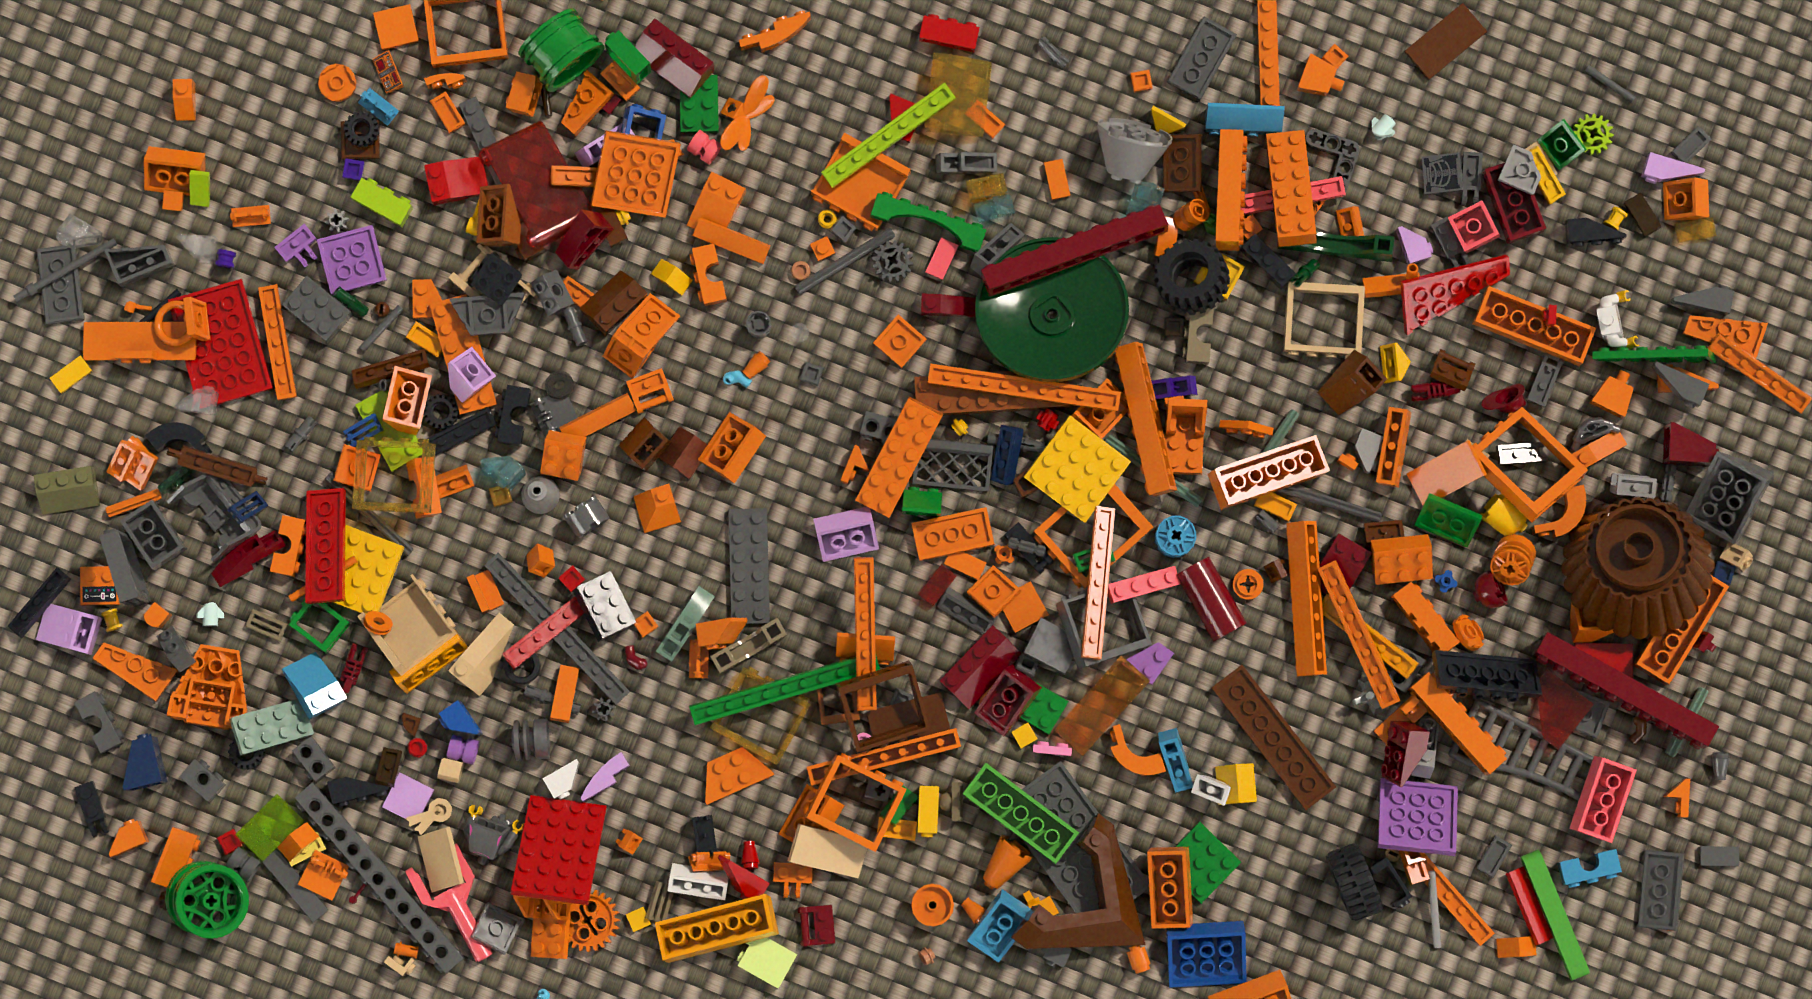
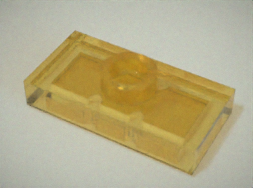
[1674,217,1717,243]

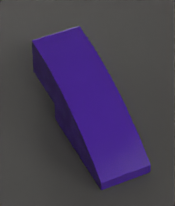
[1152,375,1198,401]

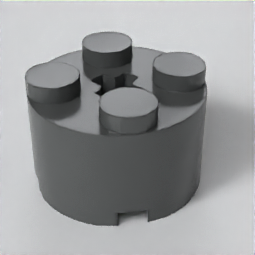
[563,496,610,539]

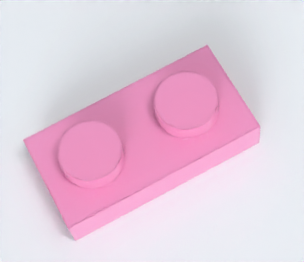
[1032,741,1072,756]

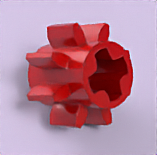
[1036,408,1060,432]

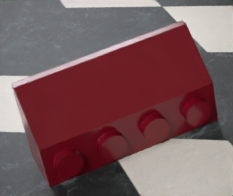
[635,18,714,98]
[940,625,1021,710]

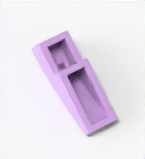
[581,752,630,802]

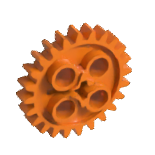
[568,890,620,952]

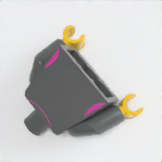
[464,805,524,865]

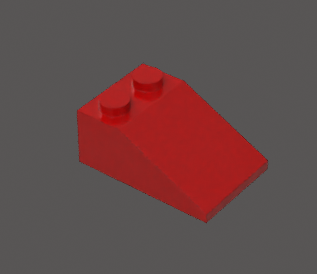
[424,156,488,206]

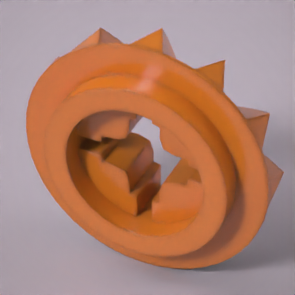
[1233,569,1263,600]

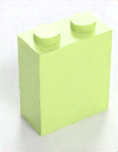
[737,937,798,988]

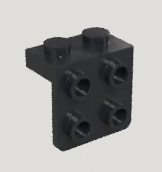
[470,252,522,305]

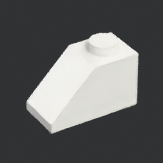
[543,759,580,800]
[1191,774,1231,805]

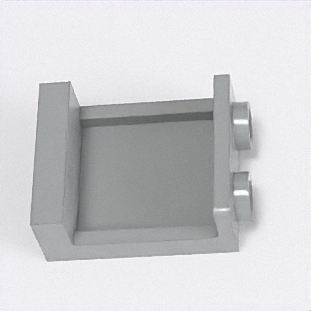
[1610,473,1657,498]

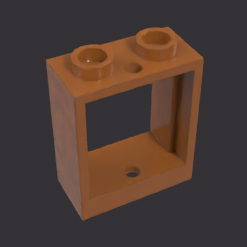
[817,688,860,725]

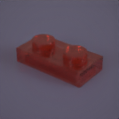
[918,564,957,606]

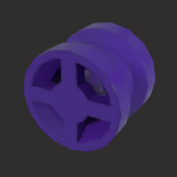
[215,249,236,268]

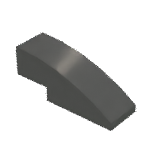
[935,152,997,174]

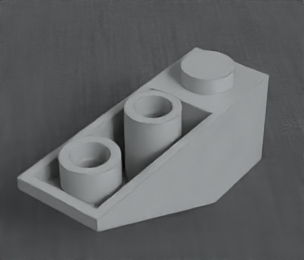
[1411,715,1439,779]

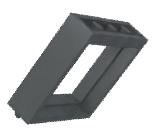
[99,528,151,608]
[1055,578,1152,670]

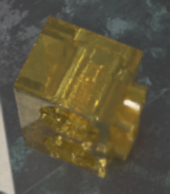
[966,173,1007,203]

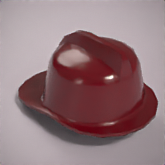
[1481,384,1526,414]

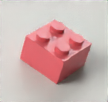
[1448,200,1501,254]

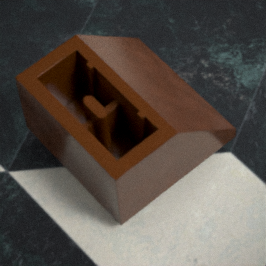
[619,417,672,471]

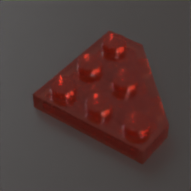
[1537,670,1594,751]

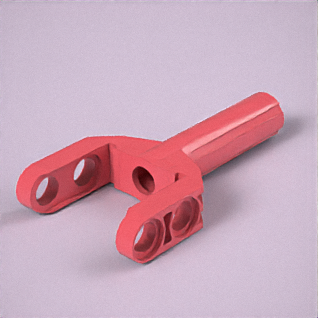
[405,843,493,962]

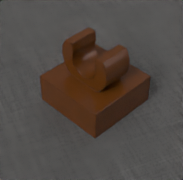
[1263,559,1289,583]

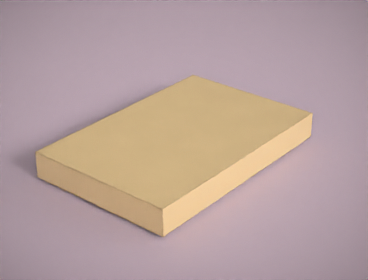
[417,827,464,893]

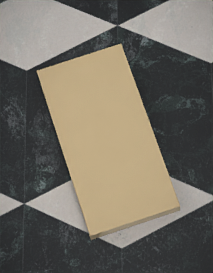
[787,823,867,878]

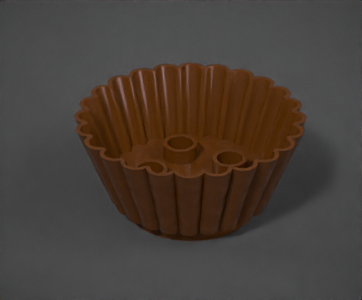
[1561,496,1715,639]

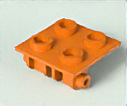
[298,850,349,901]

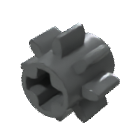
[592,698,616,721]

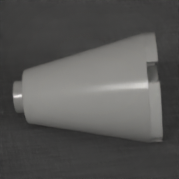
[521,476,560,514]

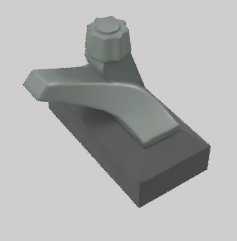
[1352,676,1391,715]

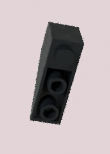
[1565,218,1627,247]
[327,777,391,807]

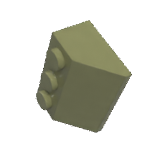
[33,466,100,515]

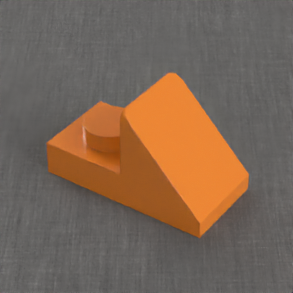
[840,445,869,485]
[1663,779,1690,818]

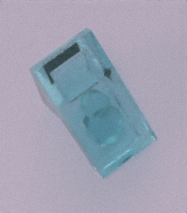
[974,195,1015,223]

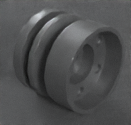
[511,718,550,761]

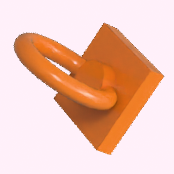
[154,297,210,346]

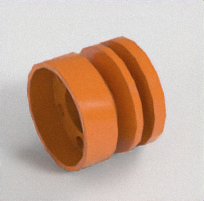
[1490,534,1536,586]

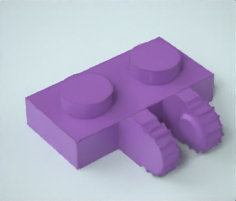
[274,224,318,267]

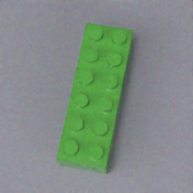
[962,763,1079,864]

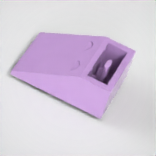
[36,604,102,655]

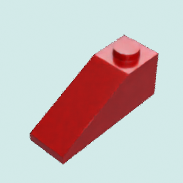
[718,855,770,899]

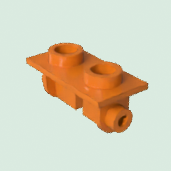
[230,205,271,227]
[689,639,709,678]
[688,851,730,871]

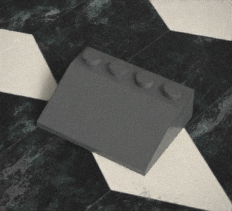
[1686,451,1774,544]

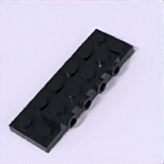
[1432,650,1542,702]

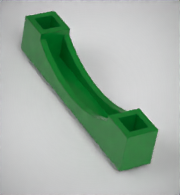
[870,192,987,253]

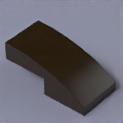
[1624,193,1661,237]

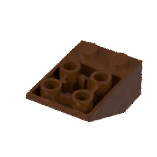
[1317,350,1387,415]

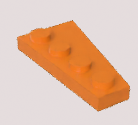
[1682,315,1768,358]
[93,643,179,702]

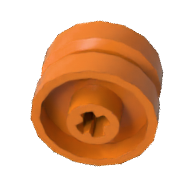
[911,884,954,927]

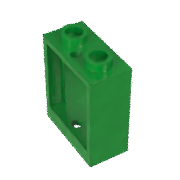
[605,30,651,85]
[289,599,351,654]

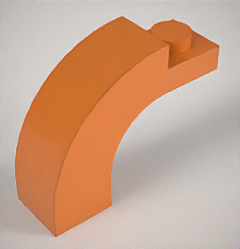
[1531,485,1586,539]
[1110,724,1166,776]

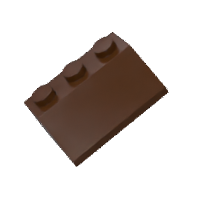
[579,270,648,336]

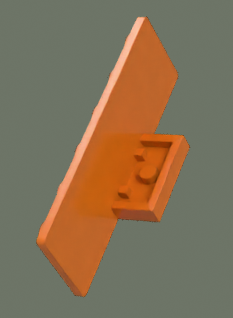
[83,322,196,364]

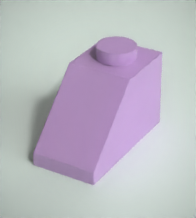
[1396,226,1433,265]

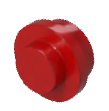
[408,738,427,758]

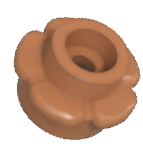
[918,947,935,965]

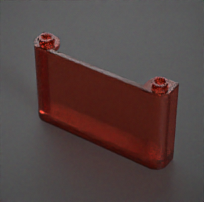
[479,121,594,251]

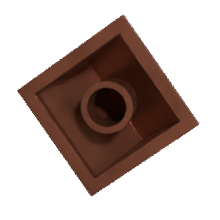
[659,426,707,479]

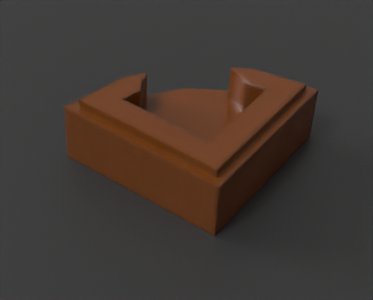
[402,713,421,737]

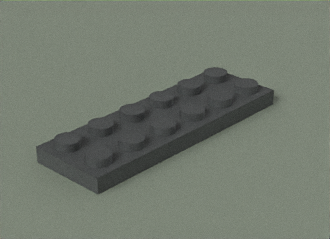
[729,508,770,624]

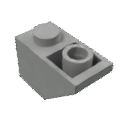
[1353,428,1383,474]

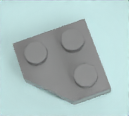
[1498,144,1541,195]

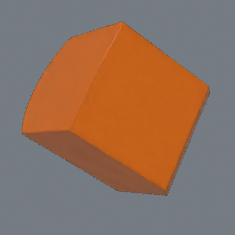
[144,602,172,628]

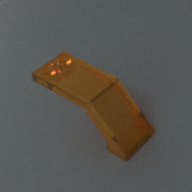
[1054,655,1150,756]

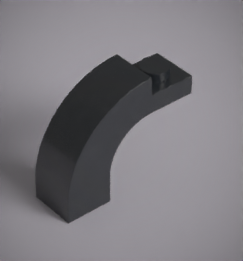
[145,422,213,453]

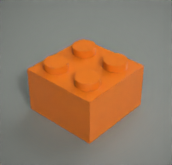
[540,430,587,481]

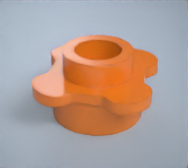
[994,544,1014,564]

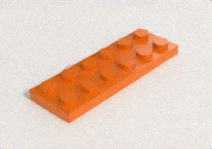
[430,294,497,415]

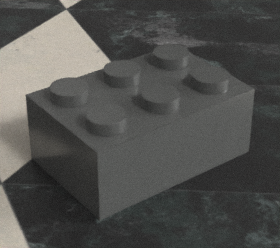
[282,276,353,344]
[120,500,187,570]

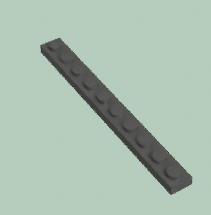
[484,552,630,705]

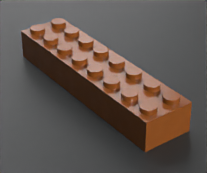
[914,371,1070,416]

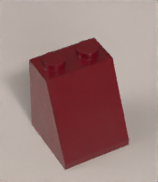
[1663,422,1719,467]

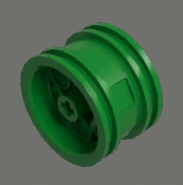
[518,8,605,92]
[165,861,249,939]

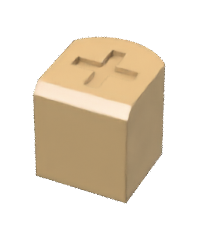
[437,758,464,783]

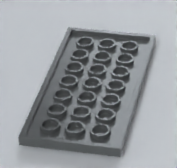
[1022,761,1149,913]

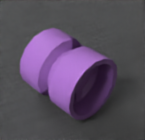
[447,735,479,765]

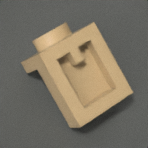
[1720,542,1753,572]
[384,955,416,976]

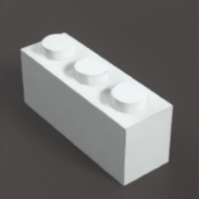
[668,863,729,900]

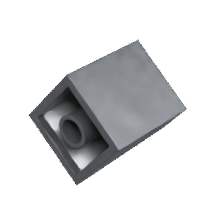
[1024,618,1082,675]

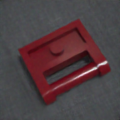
[798,905,835,946]

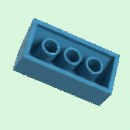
[1205,103,1285,137]

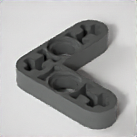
[1305,129,1359,192]

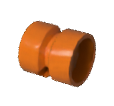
[1174,199,1209,231]

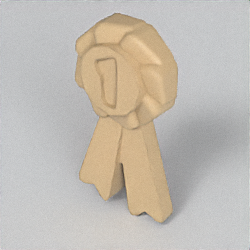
[406,798,452,835]

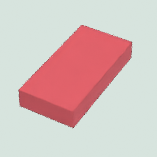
[925,237,959,280]

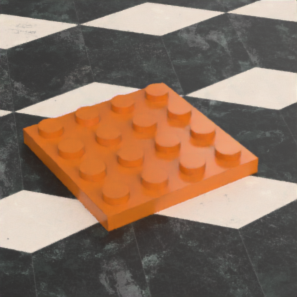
[590,130,681,218]

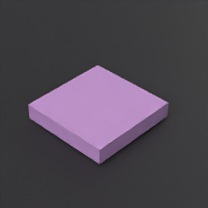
[382,772,434,824]

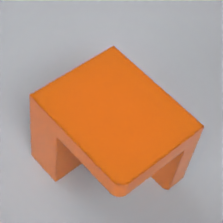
[526,543,555,578]

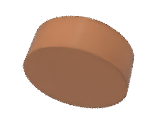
[791,261,810,281]

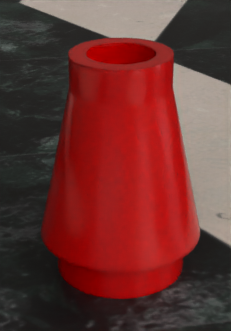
[741,841,760,870]

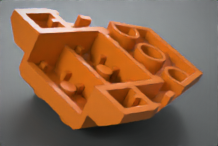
[167,644,247,730]

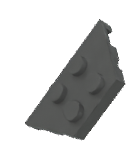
[450,292,524,336]

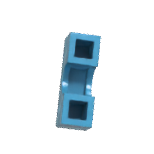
[1557,849,1622,888]

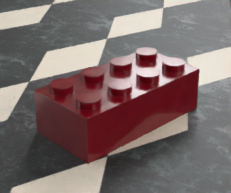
[1482,163,1547,244]

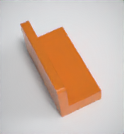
[466,570,504,614]

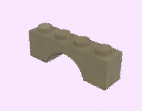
[710,618,787,674]

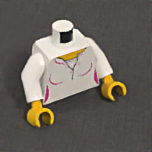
[1596,290,1639,350]

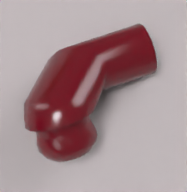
[625,645,647,670]

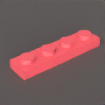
[1107,566,1181,604]

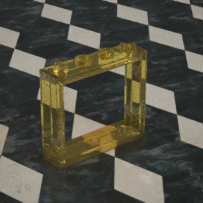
[352,437,436,514]
[710,666,811,766]

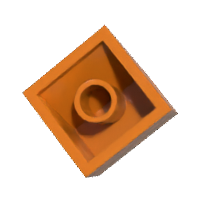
[1663,177,1709,220]
[696,618,748,650]

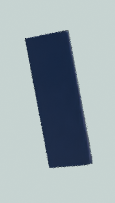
[990,425,1024,485]

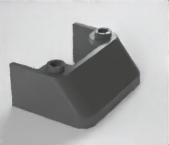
[166,473,261,562]

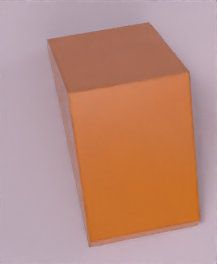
[277,822,320,862]
[1496,936,1537,958]

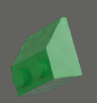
[1537,119,1587,170]
[902,487,942,517]

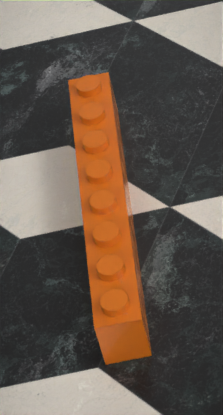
[1115,342,1177,497]
[1286,521,1327,676]
[807,728,961,786]

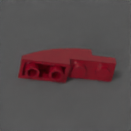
[211,530,286,587]

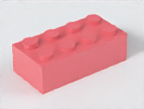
[1569,756,1637,843]

